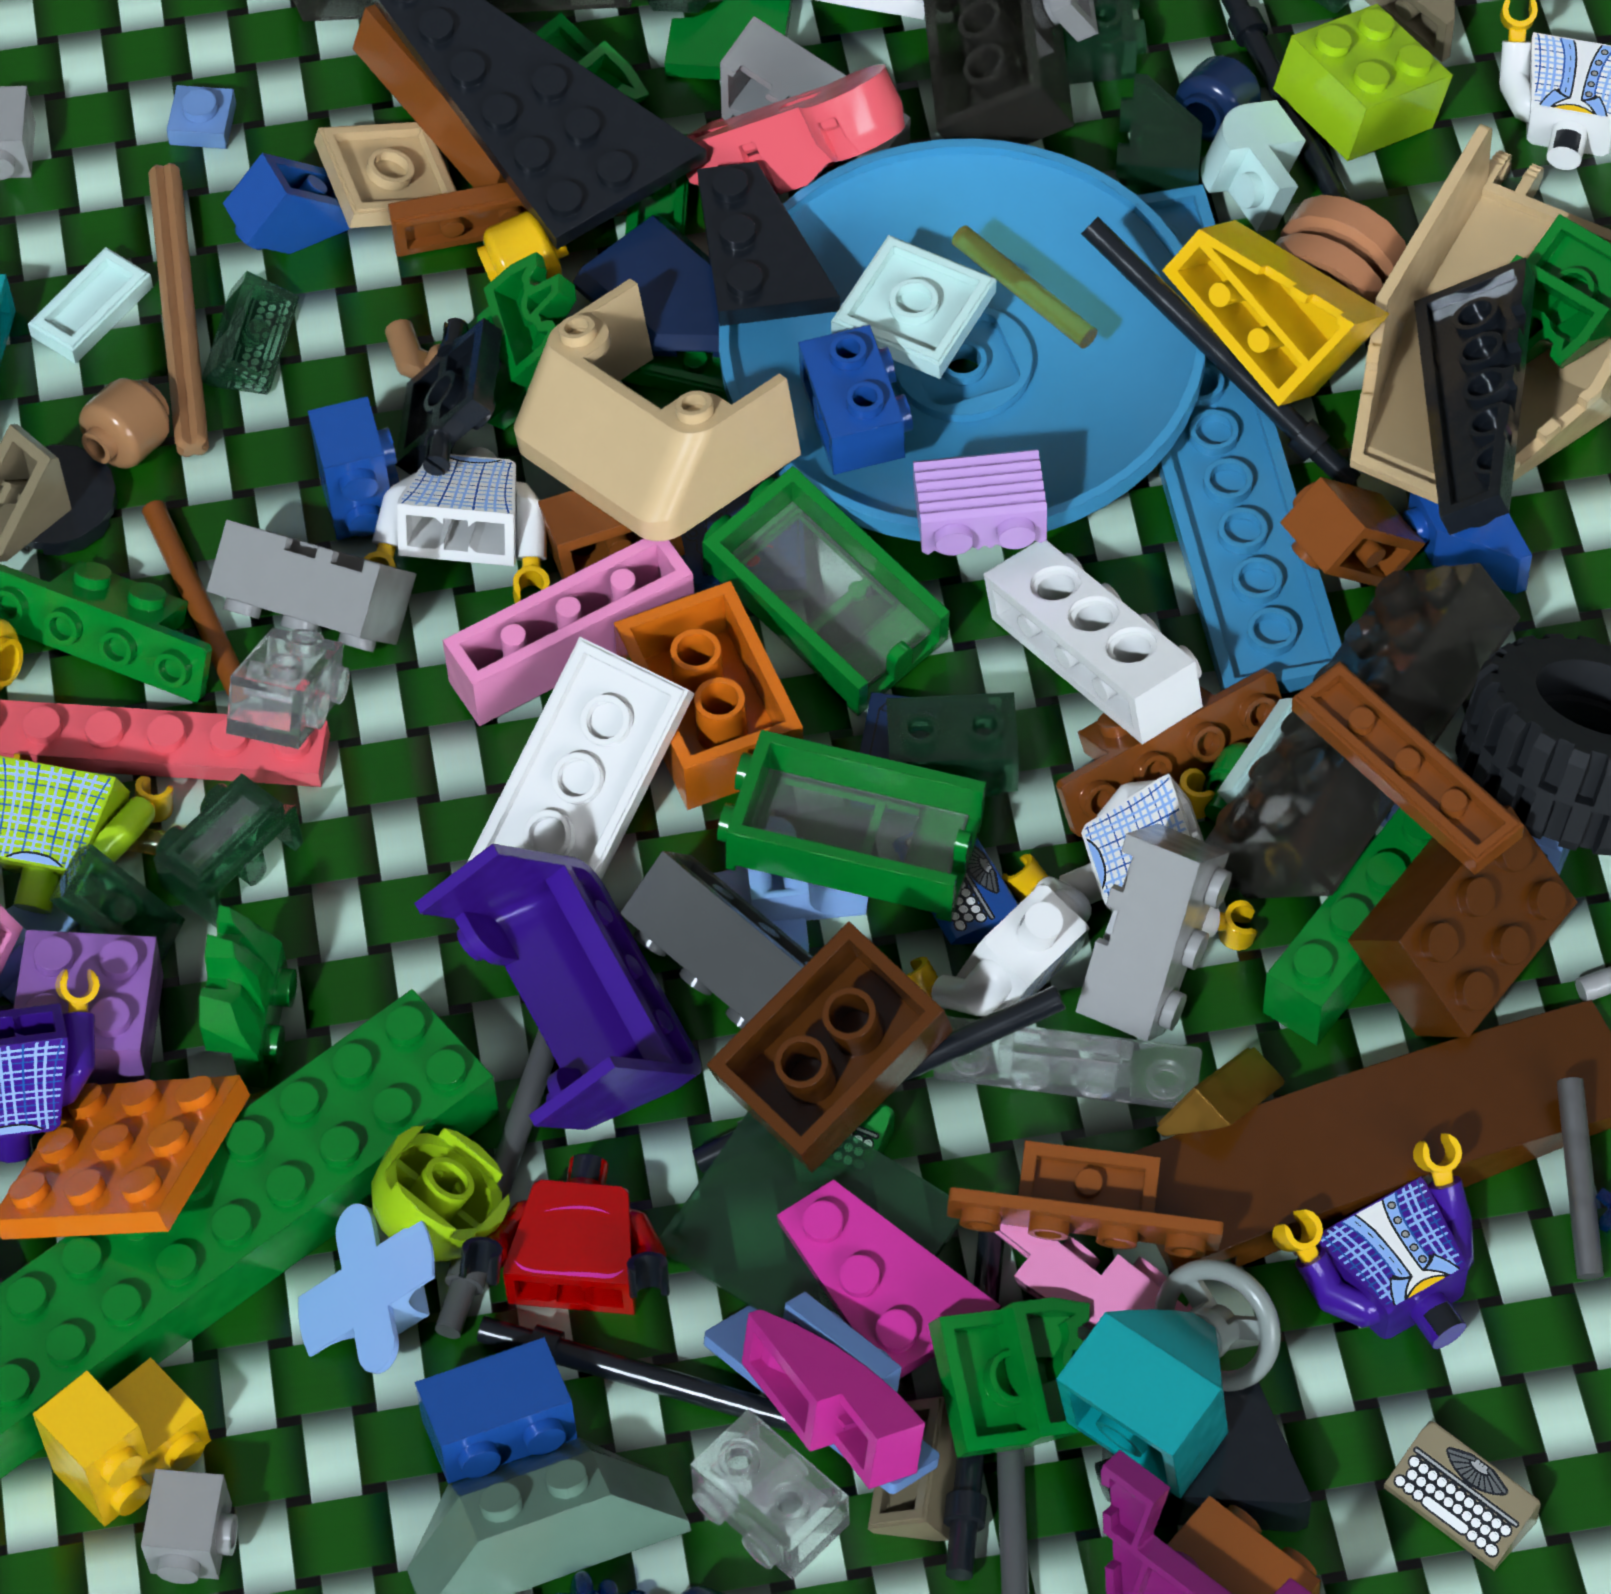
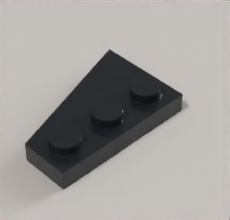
[697,162,840,326]

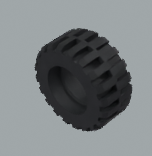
[1455,634,1611,856]

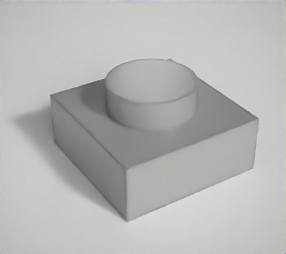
[1042,0,1098,42]

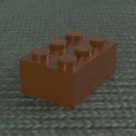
[1348,805,1577,1038]
[706,921,953,1173]

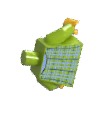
[0,753,173,914]

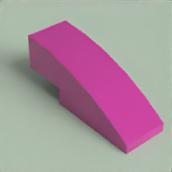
[742,1309,925,1489]

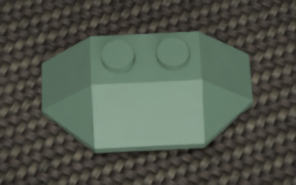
[407,1437,691,1594]

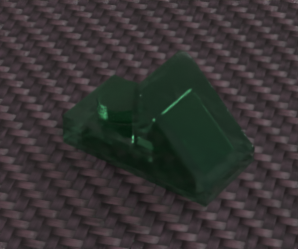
[49,844,186,964]

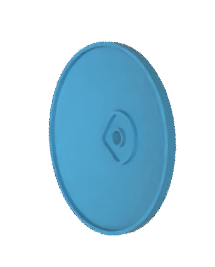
[719,138,1206,542]

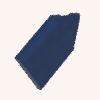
[573,215,720,358]

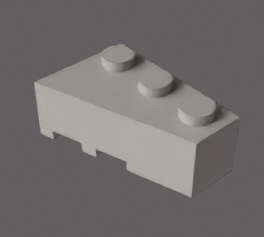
[720,16,911,179]
[206,520,417,652]
[1075,824,1232,1042]

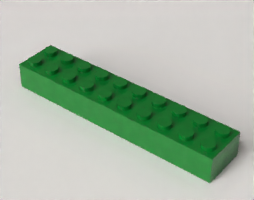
[0,989,499,1479]

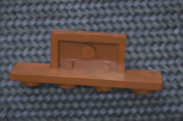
[1056,668,1282,837]
[947,1140,1224,1258]

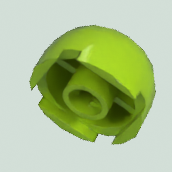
[371,1126,510,1262]

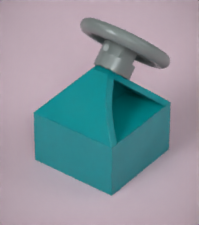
[1056,1259,1281,1499]

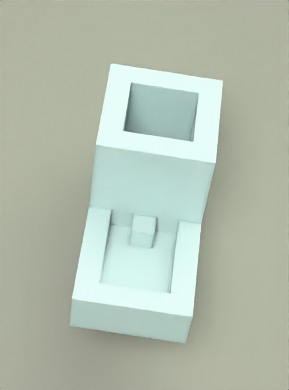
[1201,100,1306,232]

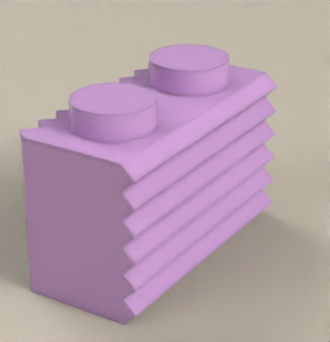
[913,449,1047,556]

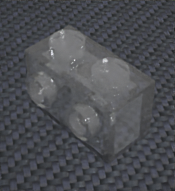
[226,628,350,749]
[690,1408,850,1580]

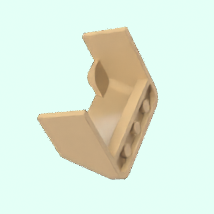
[514,279,801,541]

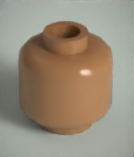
[79,378,169,469]

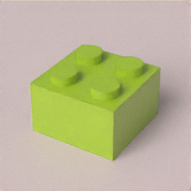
[1273,4,1453,161]

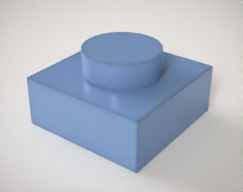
[167,85,236,149]

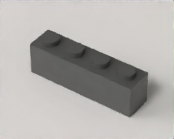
[619,851,813,1028]

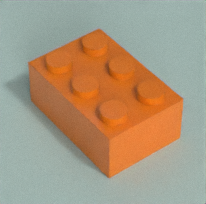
[613,581,804,810]

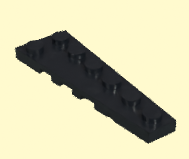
[1414,257,1536,535]

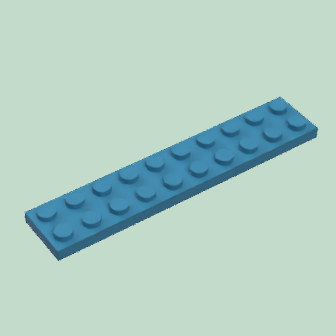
[1137,184,1349,694]

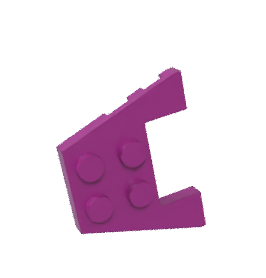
[1101,1450,1312,1594]

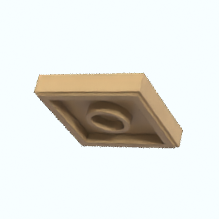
[314,122,457,228]

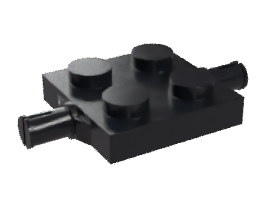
[395,318,502,476]

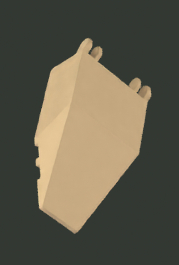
[1350,124,1611,504]

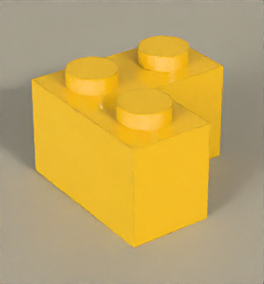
[32,1357,211,1527]

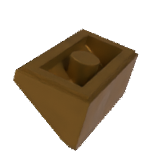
[1156,1047,1285,1137]

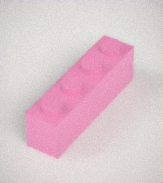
[442,539,695,726]

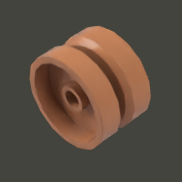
[1275,195,1407,346]

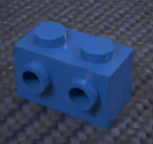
[798,325,913,475]
[308,396,400,540]
[415,1337,578,1484]

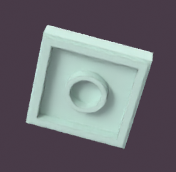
[831,235,996,379]

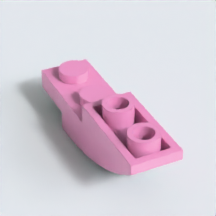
[994,1192,1193,1330]

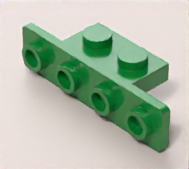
[0,561,212,702]

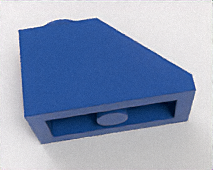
[223,153,352,254]
[1403,493,1532,594]

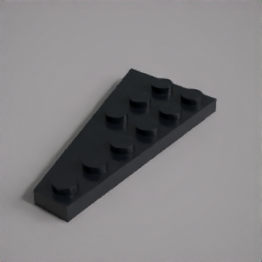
[372,0,707,250]

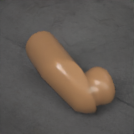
[385,319,440,379]

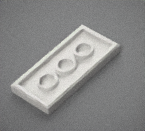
[467,637,695,880]

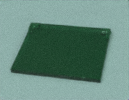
[659,1112,960,1320]

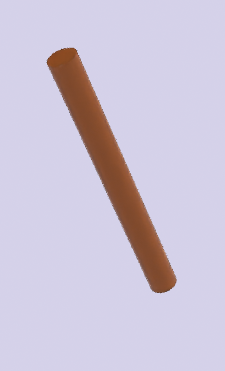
[142,500,252,701]

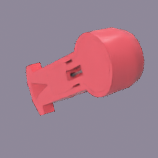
[686,64,905,194]

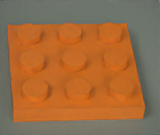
[0,1075,250,1240]

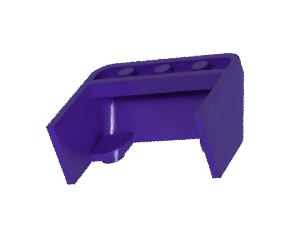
[414,844,702,1130]

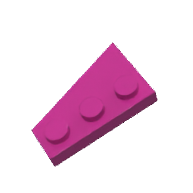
[777,1179,1002,1378]

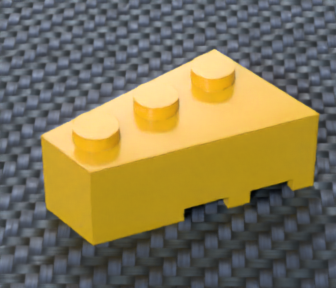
[1162,220,1390,407]

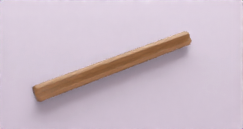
[148,163,209,457]

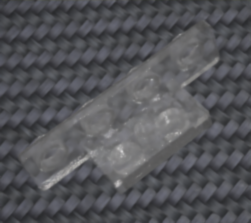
[933,1016,1202,1109]

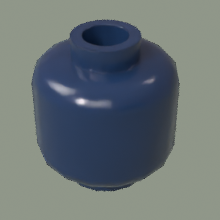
[1175,55,1261,143]

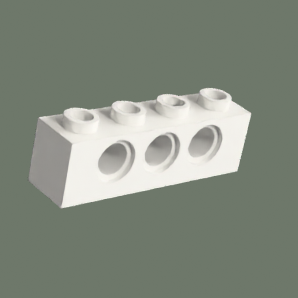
[983,540,1203,745]

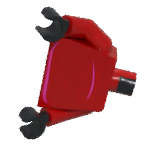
[459,1154,670,1315]

